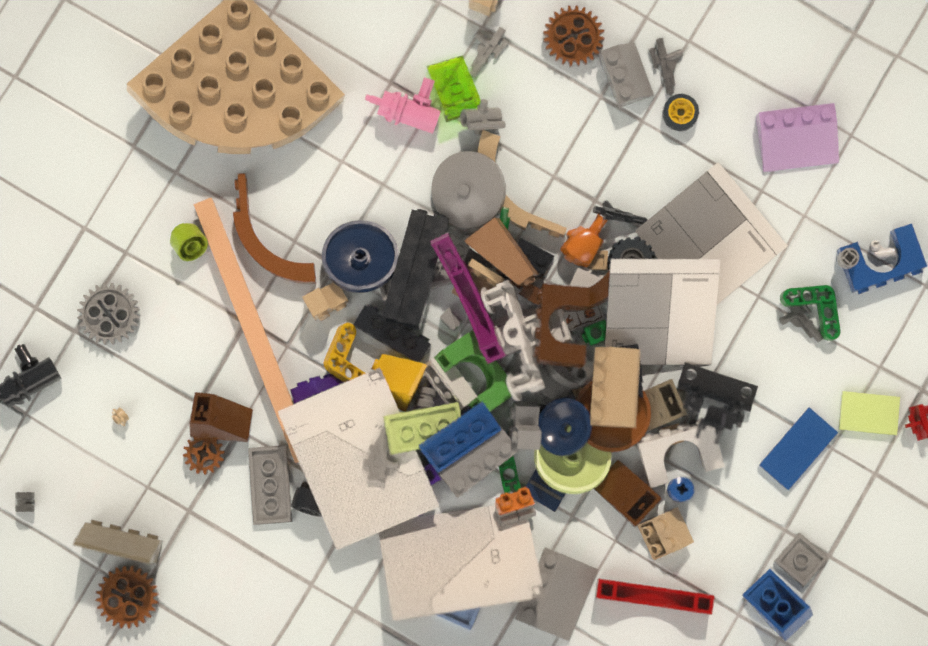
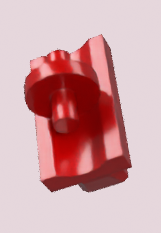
[905,404,928,441]

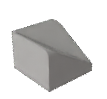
[440,307,463,332]

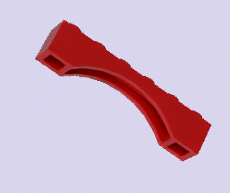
[595,578,715,615]

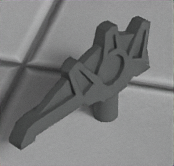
[449,232,494,268]

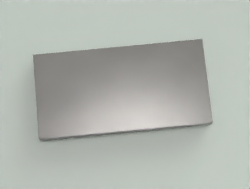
[248,445,292,525]

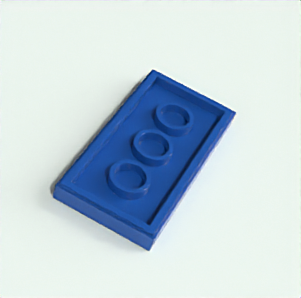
[418,401,502,473]
[759,407,838,490]

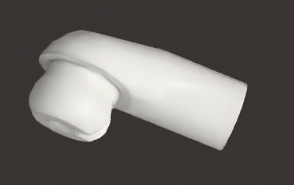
[869,240,897,259]

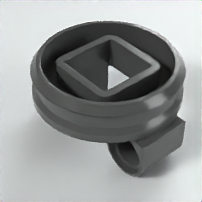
[543,330,594,389]

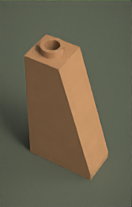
[464,218,539,286]

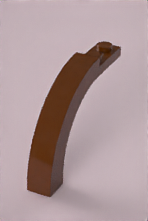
[496,269,610,312]

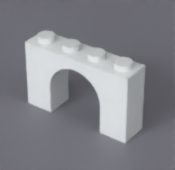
[637,419,725,488]

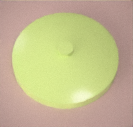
[534,426,612,494]

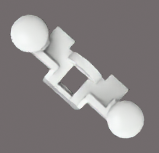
[481,280,572,401]

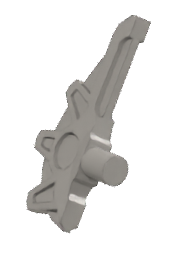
[363,426,397,483]

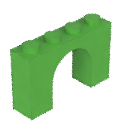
[434,330,512,412]

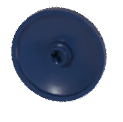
[322,220,399,293]

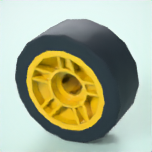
[662,93,699,131]

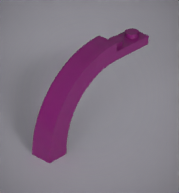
[431,233,505,364]

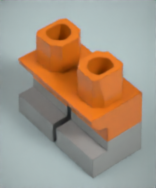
[495,487,536,526]

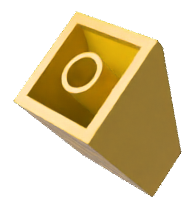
[371,354,427,412]

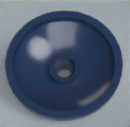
[538,398,592,456]

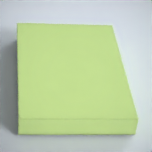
[838,391,900,435]

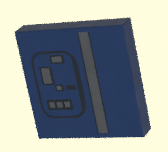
[525,469,566,512]

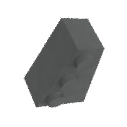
[504,353,571,403]

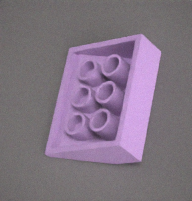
[756,103,839,172]

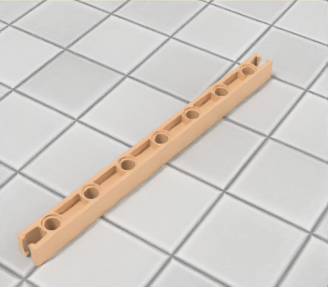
[193,198,299,463]

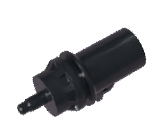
[0,344,62,408]

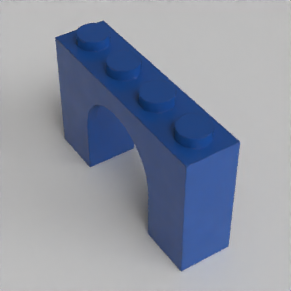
[837,223,927,295]

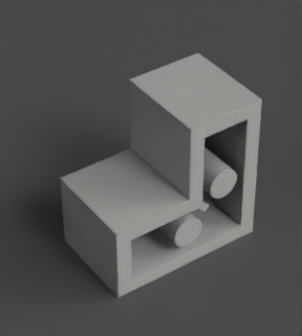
[508,401,541,450]

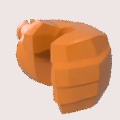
[560,214,608,268]

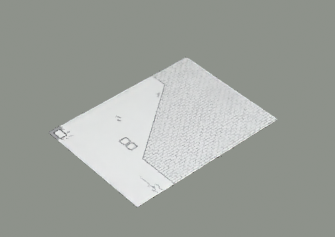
[278,368,439,550]
[379,505,544,621]

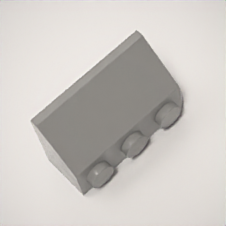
[599,43,654,108]

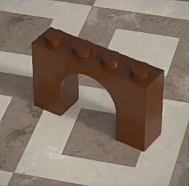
[533,283,590,368]

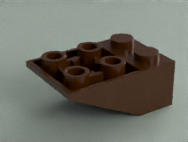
[189,392,253,442]
[594,460,662,527]

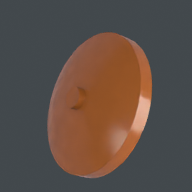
[576,381,651,452]

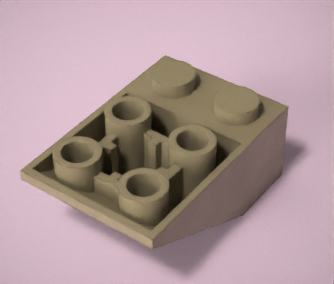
[644,379,687,432]

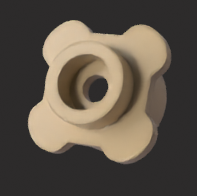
[111,407,129,427]

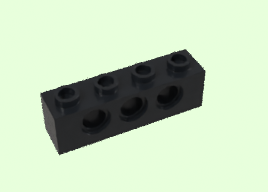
[353,305,431,363]

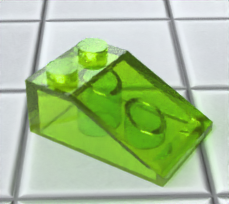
[427,55,480,122]

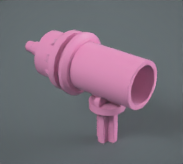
[365,77,441,134]

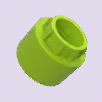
[170,223,208,261]

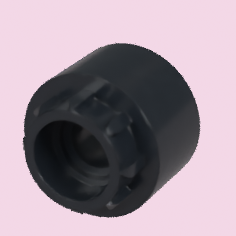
[290,482,322,517]

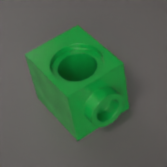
[581,319,607,347]

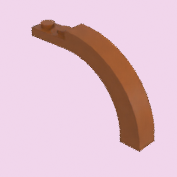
[233,173,316,284]

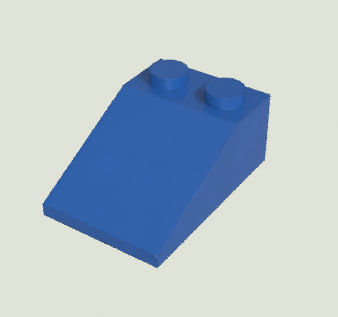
[742,569,813,641]

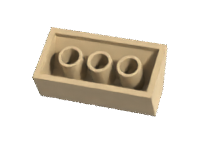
[590,347,640,427]

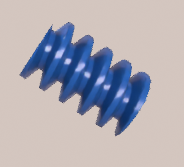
[667,477,695,502]

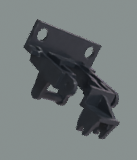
[677,362,758,445]

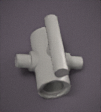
[460,99,506,135]

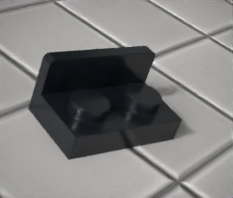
[518,238,554,277]

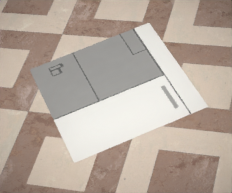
[635,162,788,305]
[605,259,720,365]

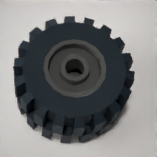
[607,237,655,270]

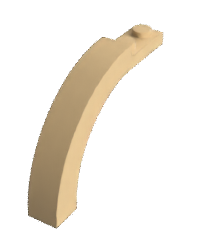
[478,130,567,239]

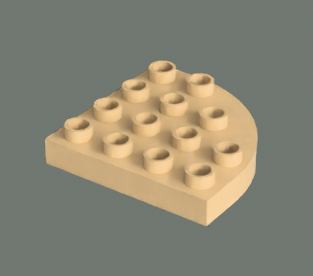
[127,0,345,154]

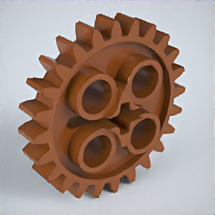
[543,5,604,67]
[95,566,159,629]

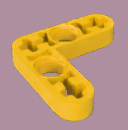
[323,322,366,383]

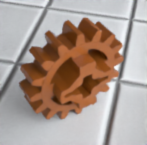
[183,437,225,475]

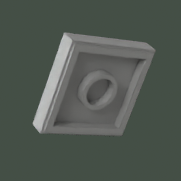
[774,532,829,587]

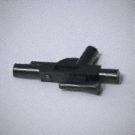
[593,201,647,225]

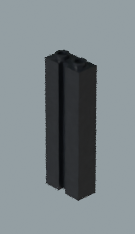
[382,209,449,331]

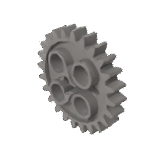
[77,283,140,345]

